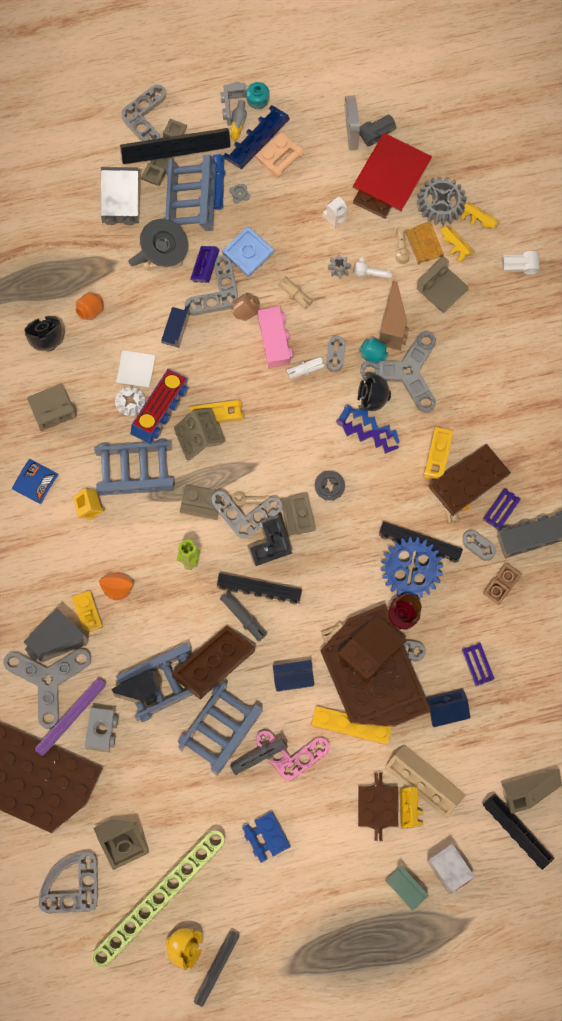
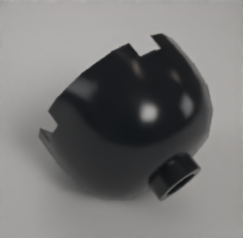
[25,316,63,352]
[357,373,391,411]

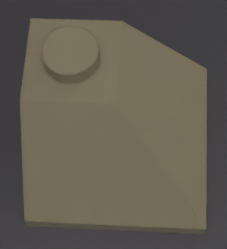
[93,819,149,870]

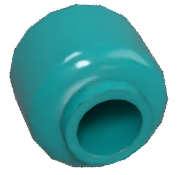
[246,82,270,109]
[359,337,388,364]

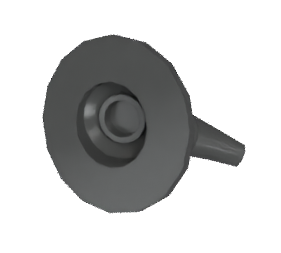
[128,218,188,267]

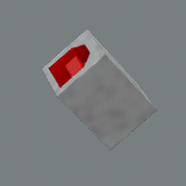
[427,844,475,895]

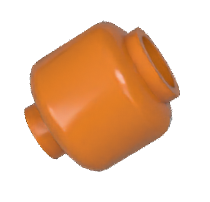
[75,292,103,320]

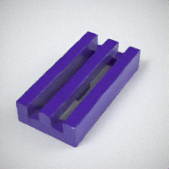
[190,246,219,283]
[484,488,521,530]
[462,643,494,686]

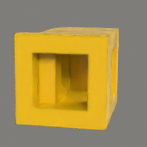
[73,488,104,520]

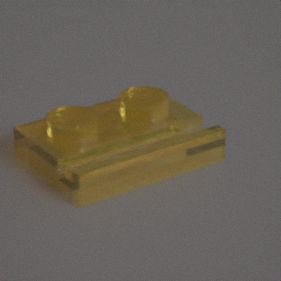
[405,221,444,265]

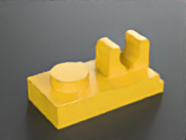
[461,202,500,229]
[440,226,475,262]
[72,591,103,634]
[400,787,423,829]

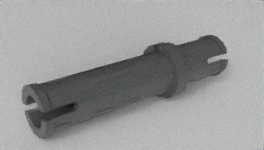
[220,591,267,642]
[230,737,288,775]

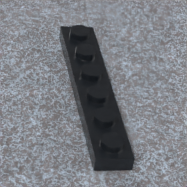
[120,128,230,164]

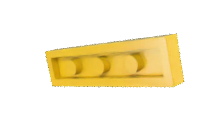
[311,706,392,745]

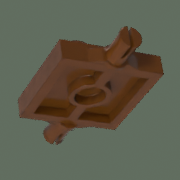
[358,773,399,841]

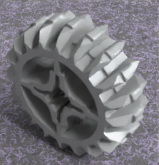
[417,176,467,226]

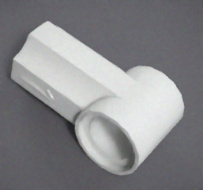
[502,251,540,275]

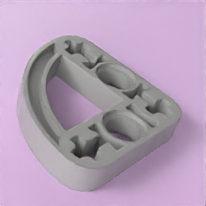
[344,95,360,150]
[39,852,98,914]

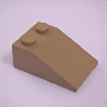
[380,281,409,351]

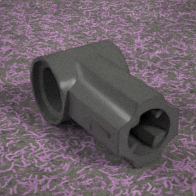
[360,114,397,146]

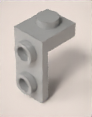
[220,82,246,126]

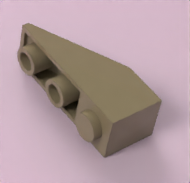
[502,768,562,814]

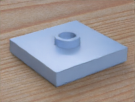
[222,226,274,277]

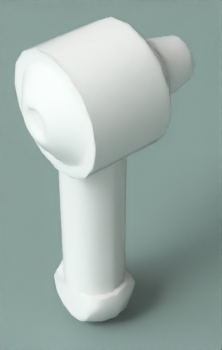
[353,258,392,279]

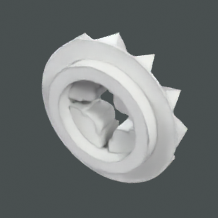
[115,386,145,416]

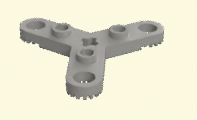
[360,331,436,413]
[3,649,91,729]

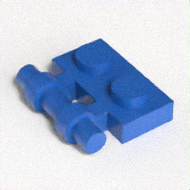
[242,812,291,863]

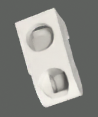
[323,197,348,228]

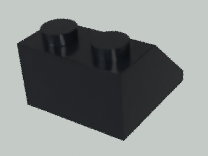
[111,670,159,705]

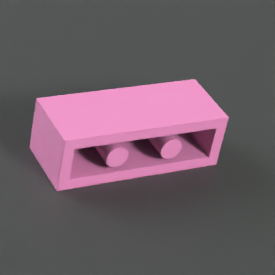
[258,306,293,369]

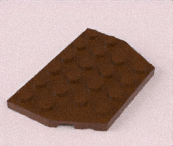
[320,604,431,727]
[0,723,103,833]

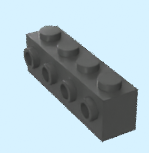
[497,511,562,559]

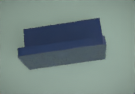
[161,306,190,348]
[273,660,314,692]
[426,689,471,727]

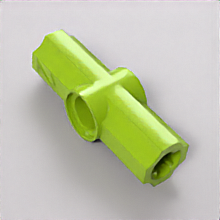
[177,539,200,570]

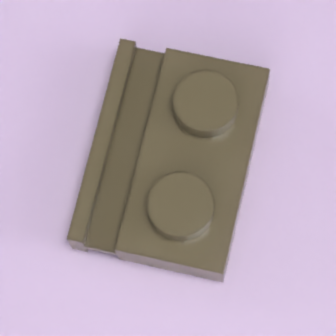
[180,485,223,520]
[280,493,316,537]

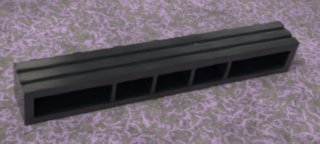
[379,521,463,563]
[217,573,302,605]
[482,794,555,870]

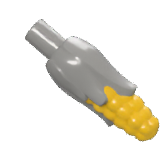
[230,100,247,141]

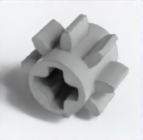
[328,254,351,279]

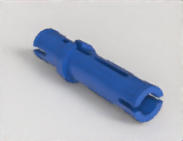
[213,154,226,210]

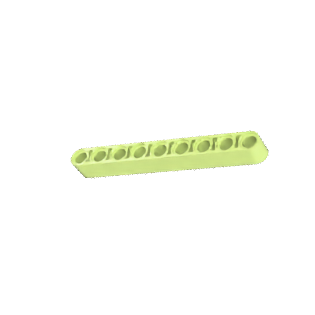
[92,831,225,968]

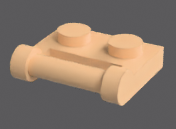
[255,132,304,178]

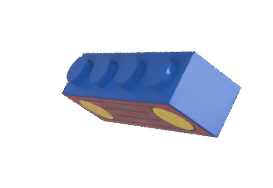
[130,369,189,444]

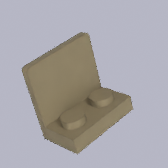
[417,256,469,313]
[27,384,76,431]
[174,408,225,460]

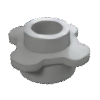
[229,184,250,204]

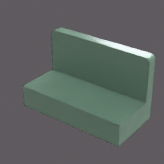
[386,866,429,911]

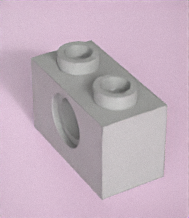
[85,708,118,753]

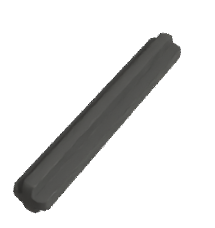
[194,931,239,1007]

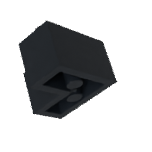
[247,515,292,566]

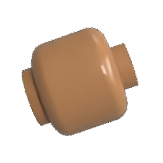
[231,293,260,321]

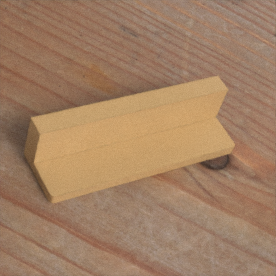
[385,745,465,818]

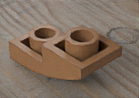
[483,563,522,605]

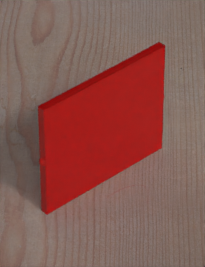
[353,132,432,212]

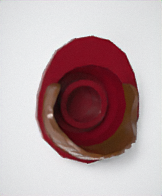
[388,594,422,630]

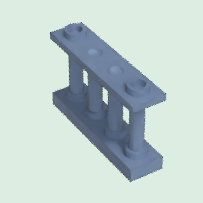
[163,155,217,231]
[94,439,174,496]
[116,643,196,722]
[178,682,263,776]

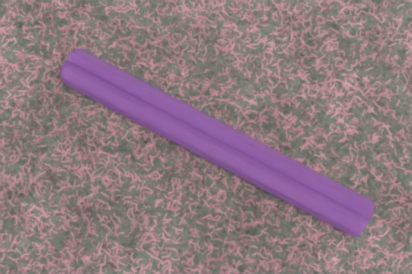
[35,678,106,756]

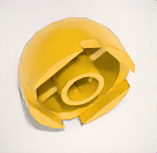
[165,928,203,970]

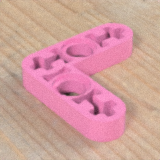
[256,731,329,781]

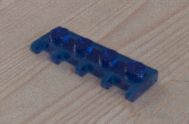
[224,105,290,170]

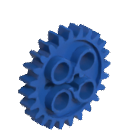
[381,537,443,598]

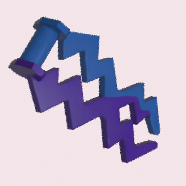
[336,405,399,454]

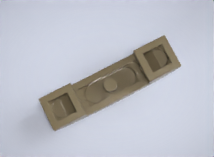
[141,119,187,186]

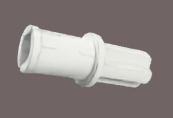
[286,357,324,380]

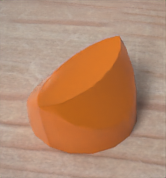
[99,572,133,601]

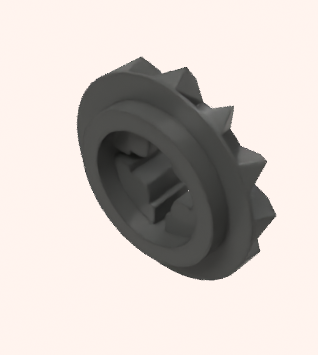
[315,471,345,501]

